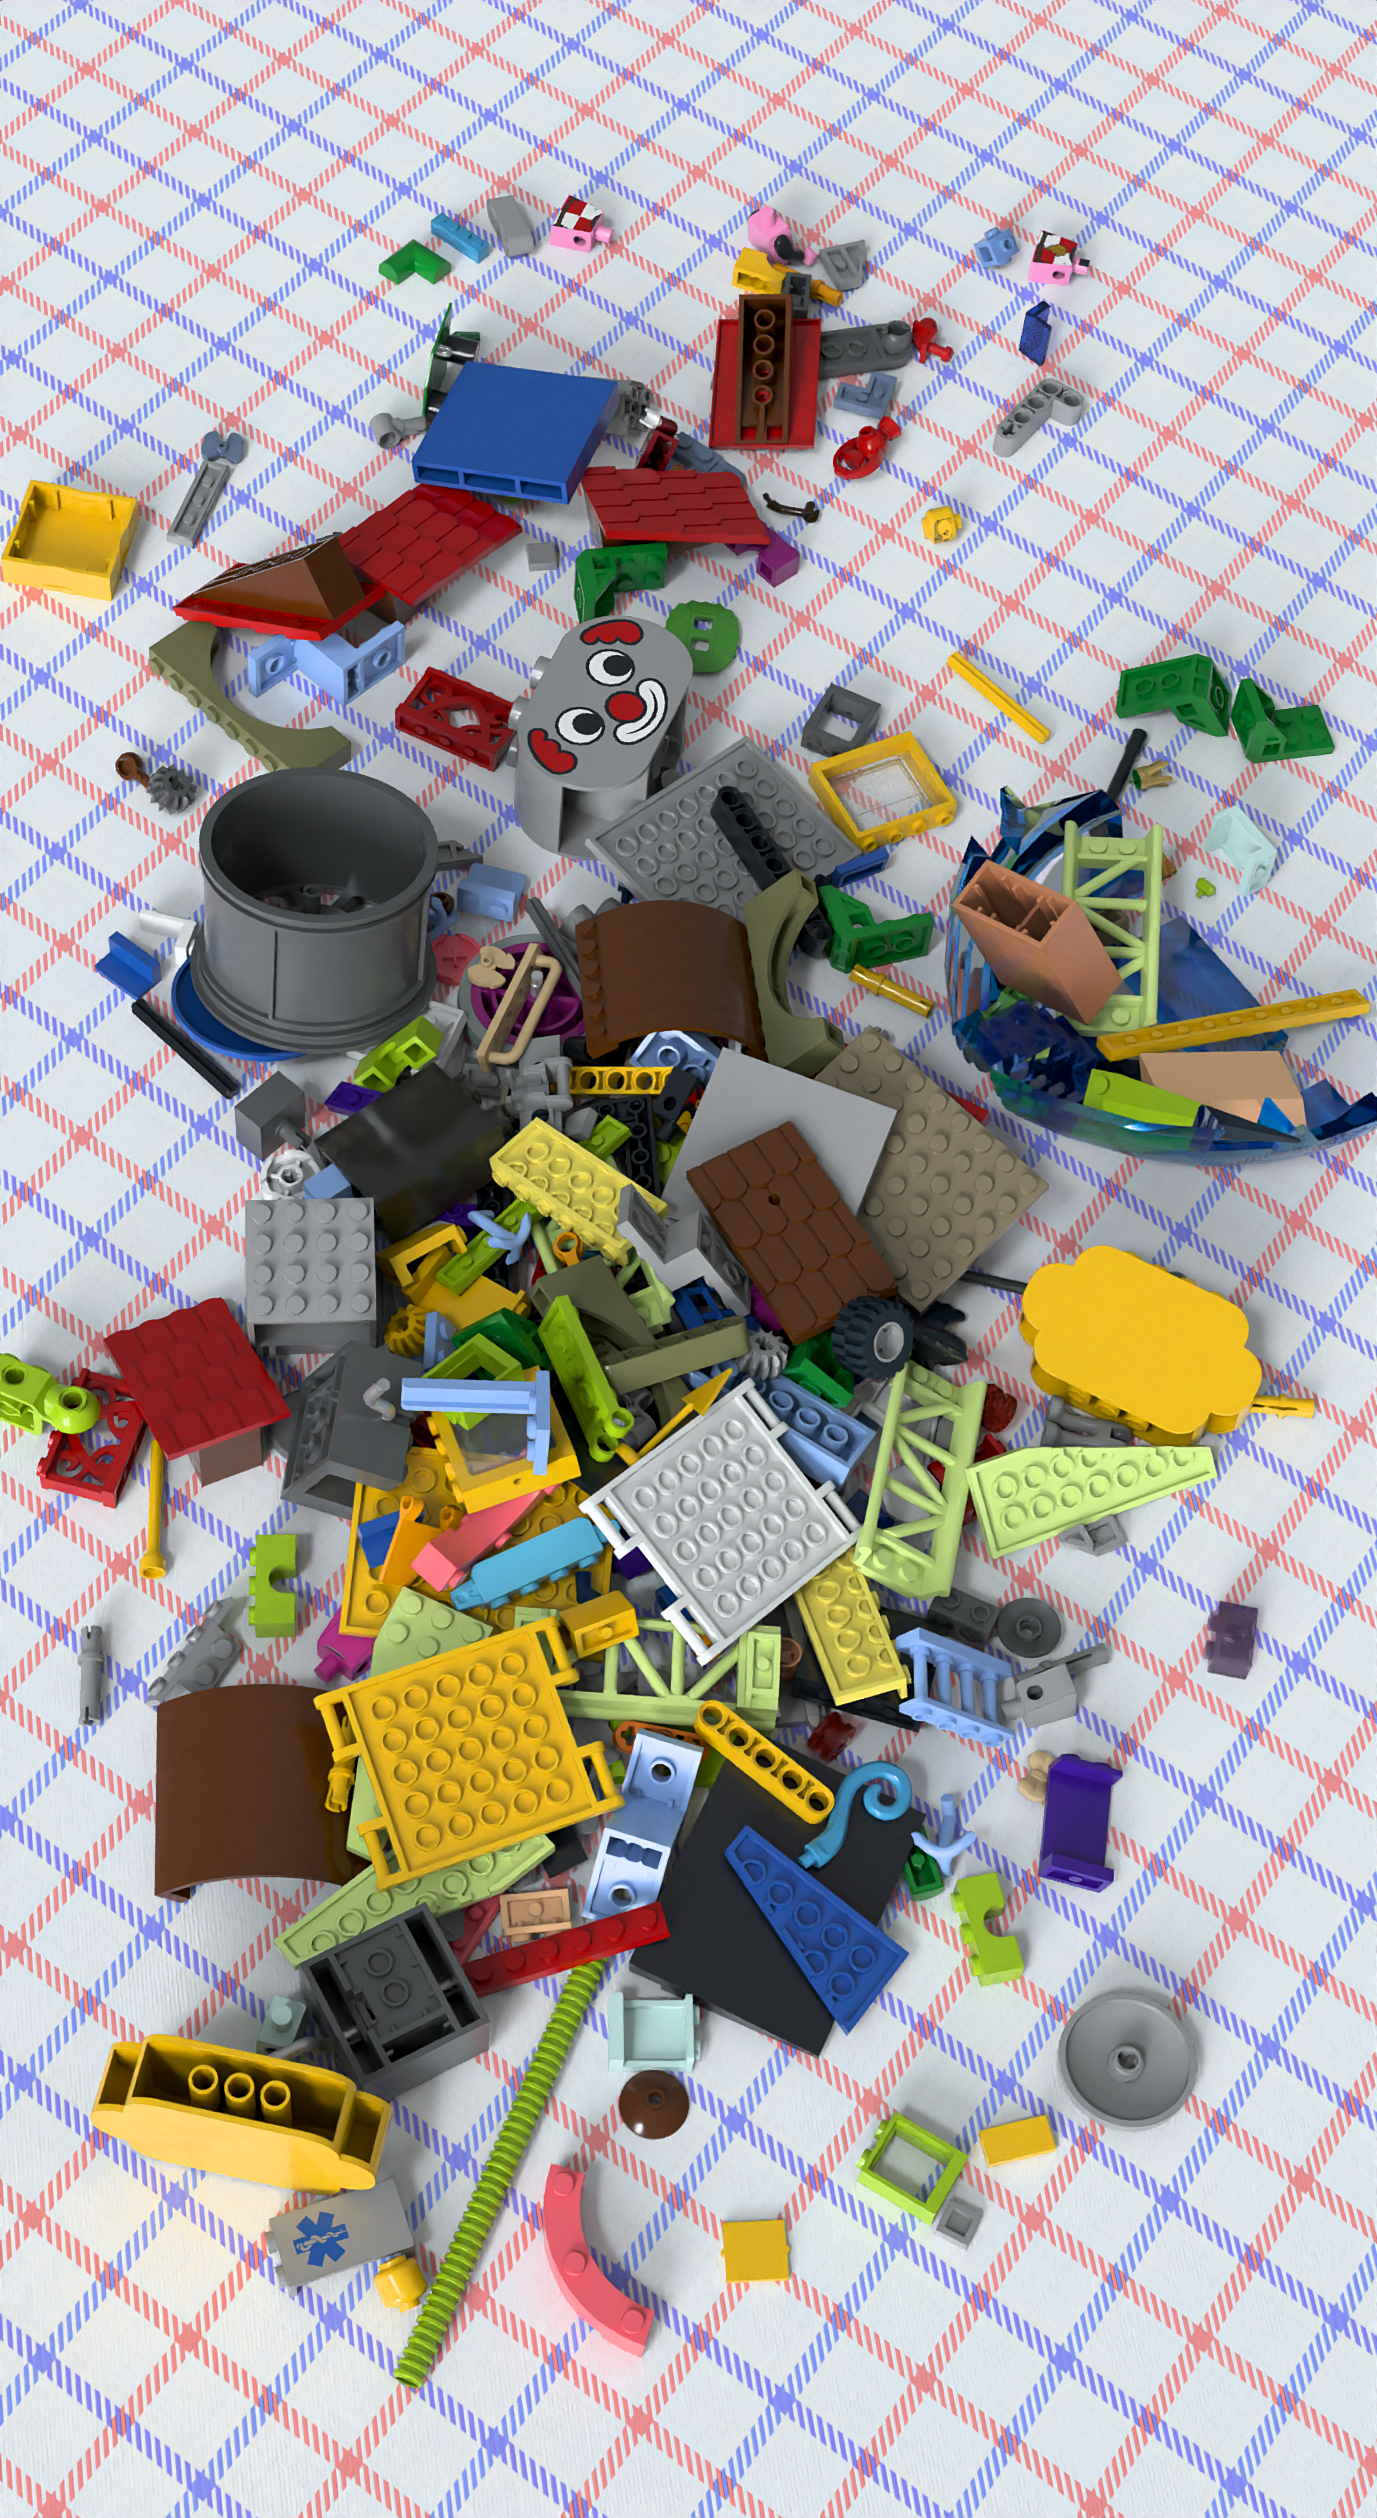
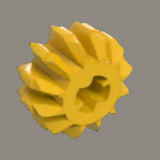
[383,1303,430,1359]

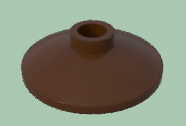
[619,2070,689,2140]

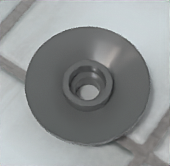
[996,1598,1061,1658]

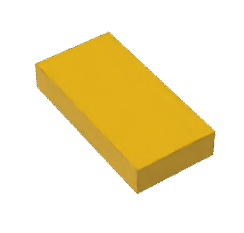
[978,2115,1056,2168]

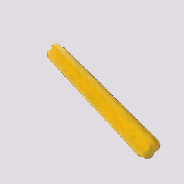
[947,652,1051,744]

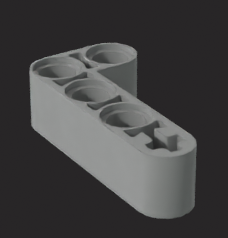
[993,378,1084,458]

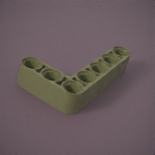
[588,1316,752,1396]

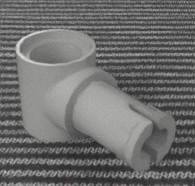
[370,413,426,449]

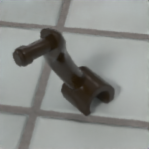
[763,493,820,523]

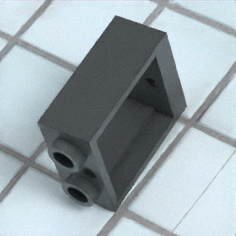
[800,683,881,758]

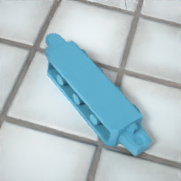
[450,1516,621,1612]

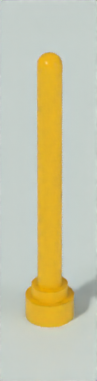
[139,1438,166,1579]

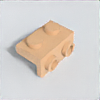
[499,1889,573,1943]

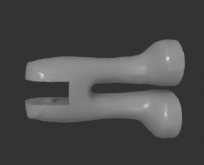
[1040,1394,1131,1447]

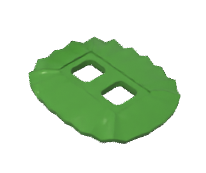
[665,600,739,673]

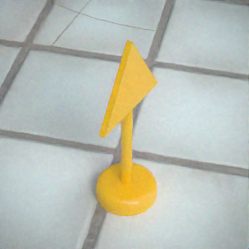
[614,1367,733,1467]

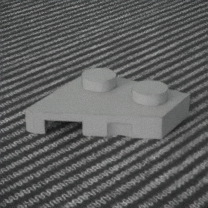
[819,239,865,291]

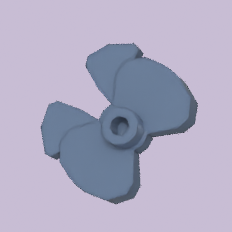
[201,431,244,464]

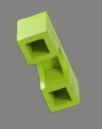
[353,1015,443,1094]
[249,1534,297,1638]
[950,1872,1025,1987]

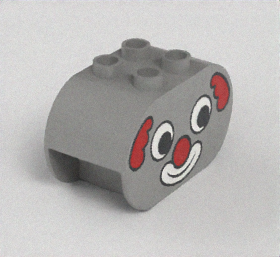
[506,615,693,861]

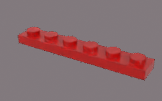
[463,1901,671,1998]

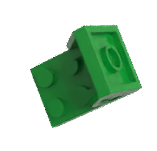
[573,542,668,624]
[1115,653,1232,737]
[1230,678,1335,764]
[817,885,935,974]
[451,1307,551,1381]
[780,1326,855,1408]

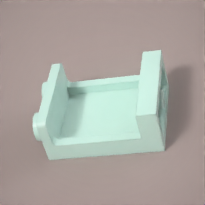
[1204,805,1278,897]
[608,1992,700,2072]

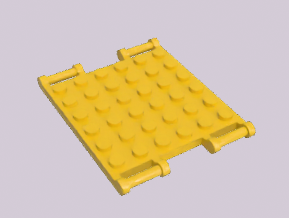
[313,1616,626,1892]

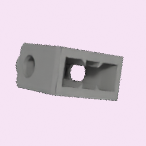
[999,1663,1077,1729]

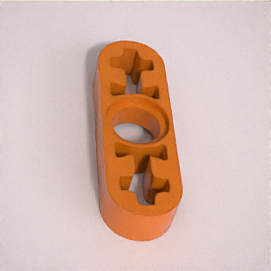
[612,1721,710,1763]

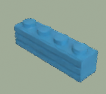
[431,212,489,264]

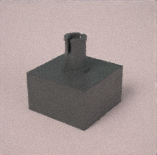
[234,1071,312,1162]

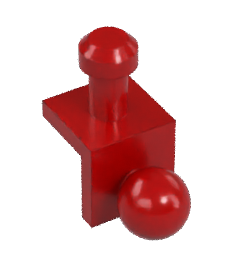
[912,317,954,364]

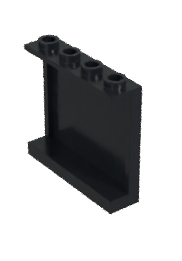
[791,1606,947,1733]

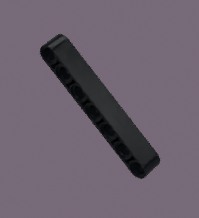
[710,786,833,958]

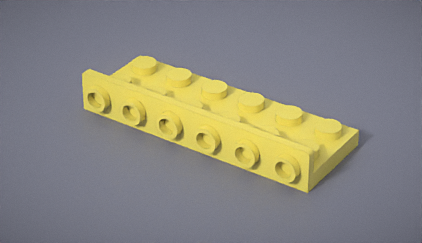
[489,1117,670,1267]
[792,1543,911,1706]

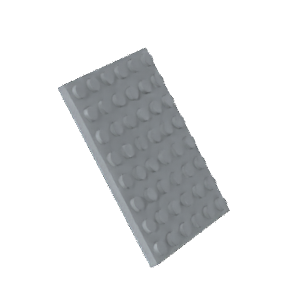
[584,736,862,925]

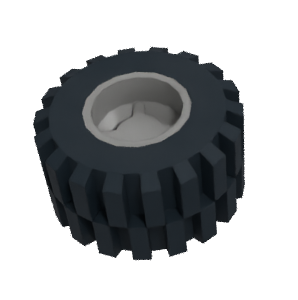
[831,1295,916,1381]

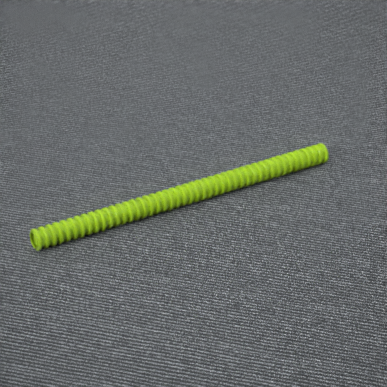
[393,1957,609,2388]

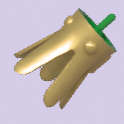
[1129,758,1173,791]

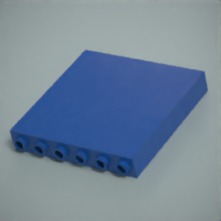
[411,361,620,505]

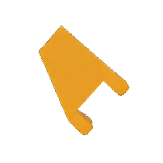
[378,1495,464,1588]

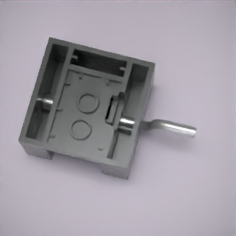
[280,1340,422,1520]
[266,1902,490,2102]

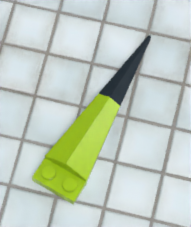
[1077,1069,1301,1143]

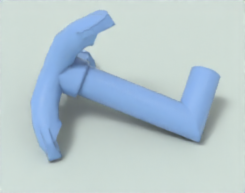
[428,897,458,943]
[468,1210,531,1265]
[911,1794,976,1877]

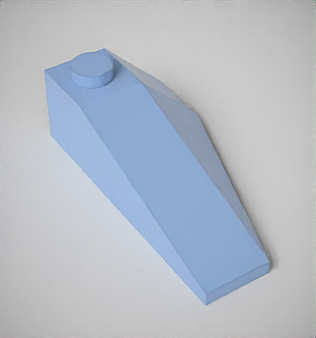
[628,1031,721,1087]

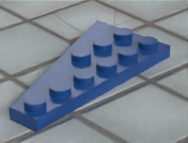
[724,1825,910,2036]

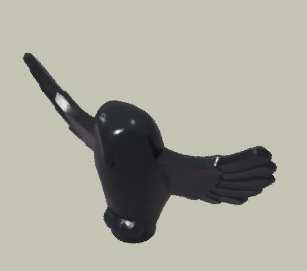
[892,1294,969,1366]

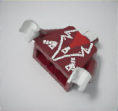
[616,408,680,471]

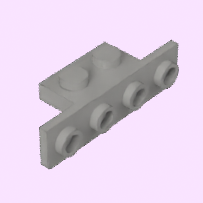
[144,1597,242,1707]

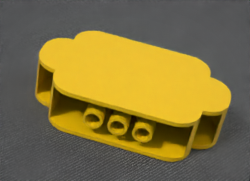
[1018,1245,1262,1446]
[90,2034,393,2195]

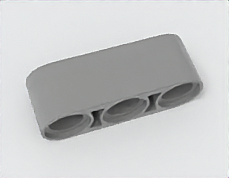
[487,195,534,257]

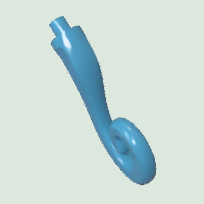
[797,1761,913,1869]

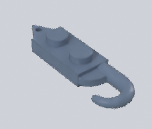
[672,431,746,487]

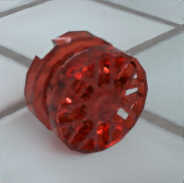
[980,1383,1017,1434]
[806,1711,857,1764]

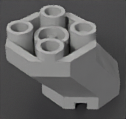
[581,376,652,437]

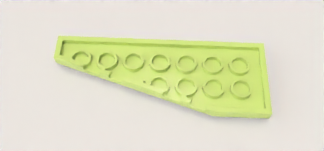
[964,1445,1218,1559]
[346,1586,493,1862]
[273,1834,555,1971]

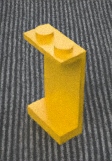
[400,1245,533,1332]

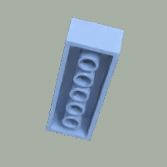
[681,1358,877,1494]

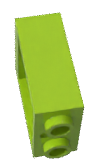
[421,1333,526,1431]
[856,2112,969,2226]

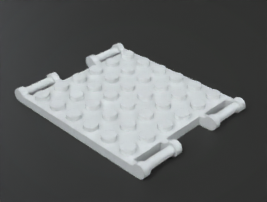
[578,1377,864,1666]

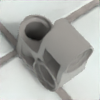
[603,1387,658,1451]

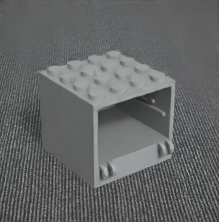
[245,1198,377,1361]

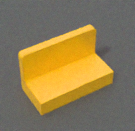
[559,1590,640,1659]

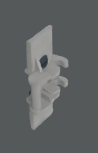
[505,1035,573,1134]

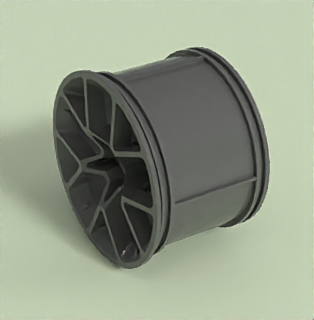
[190,767,439,1054]

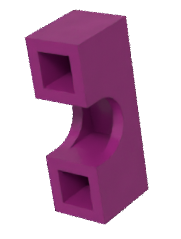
[723,518,800,588]

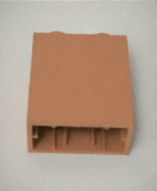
[951,859,1123,1026]

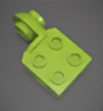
[0,1353,101,1436]

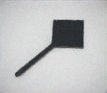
[541,1765,592,1879]

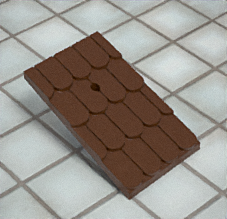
[686,1121,899,1346]

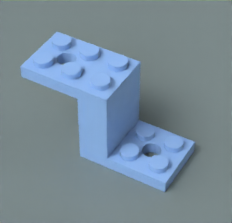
[247,621,405,707]
[581,1728,704,1921]

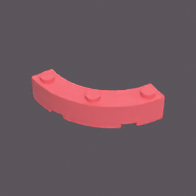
[411,1448,562,1593]
[542,2163,655,2358]

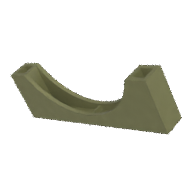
[149,621,351,772]
[743,868,845,1078]
[528,1255,700,1444]

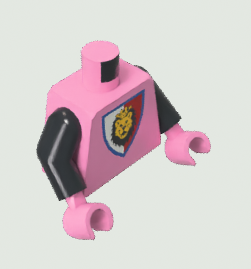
[747,206,819,266]

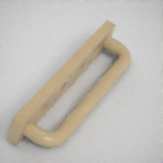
[476,943,562,1073]

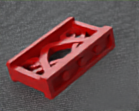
[395,666,517,772]
[36,1367,148,1509]

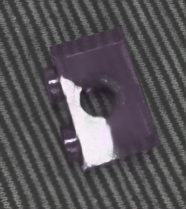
[1203,1601,1258,1680]

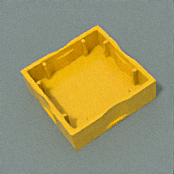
[1,480,139,601]

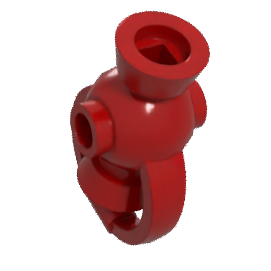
[833,416,902,480]

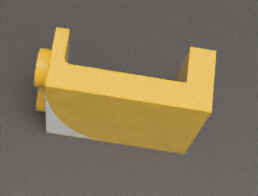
[375,1220,468,1287]

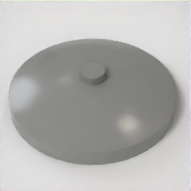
[1057,1993,1197,2132]

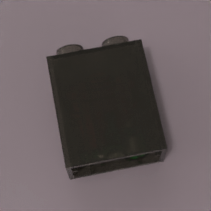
[313,1062,515,1245]

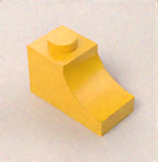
[732,247,785,294]

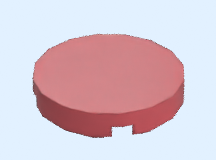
[431,933,481,986]

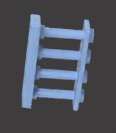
[896,1627,1014,1747]

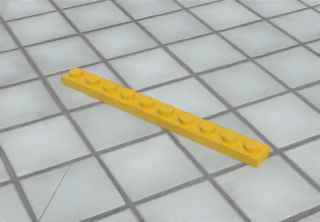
[1096,989,1370,1062]

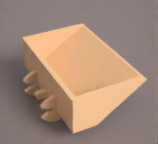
[1139,1051,1307,1150]

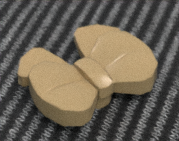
[467,946,515,989]
[1017,1751,1055,1807]

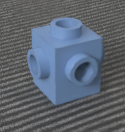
[973,227,1019,268]

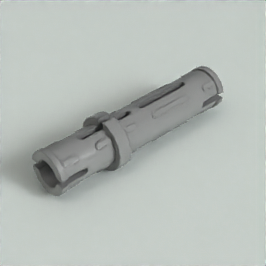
[78,1625,104,1726]
[1013,1643,1110,1684]

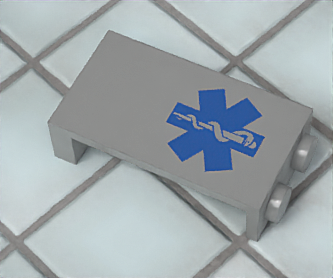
[264,2178,415,2298]

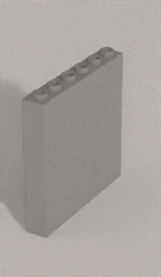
[660,1047,897,1251]

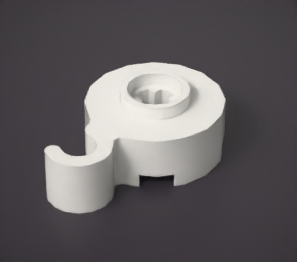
[260,1149,321,1200]

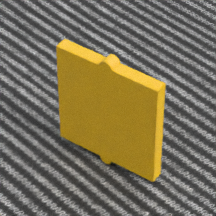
[720,2220,790,2283]

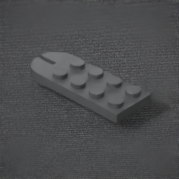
[819,320,913,378]

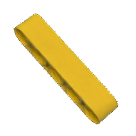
[550,1067,674,1098]
[693,1700,834,1824]

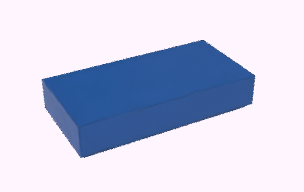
[830,848,890,889]

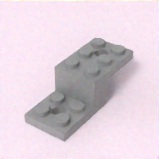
[616,1183,752,1317]

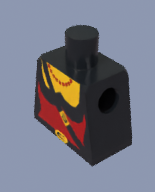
[653,1066,706,1146]

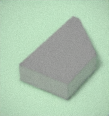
[437,840,483,872]

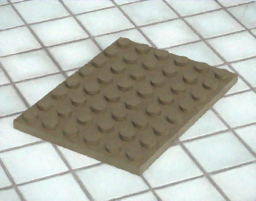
[813,1025,1049,1316]

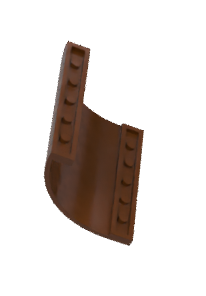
[575,900,769,1063]
[155,1684,373,1903]

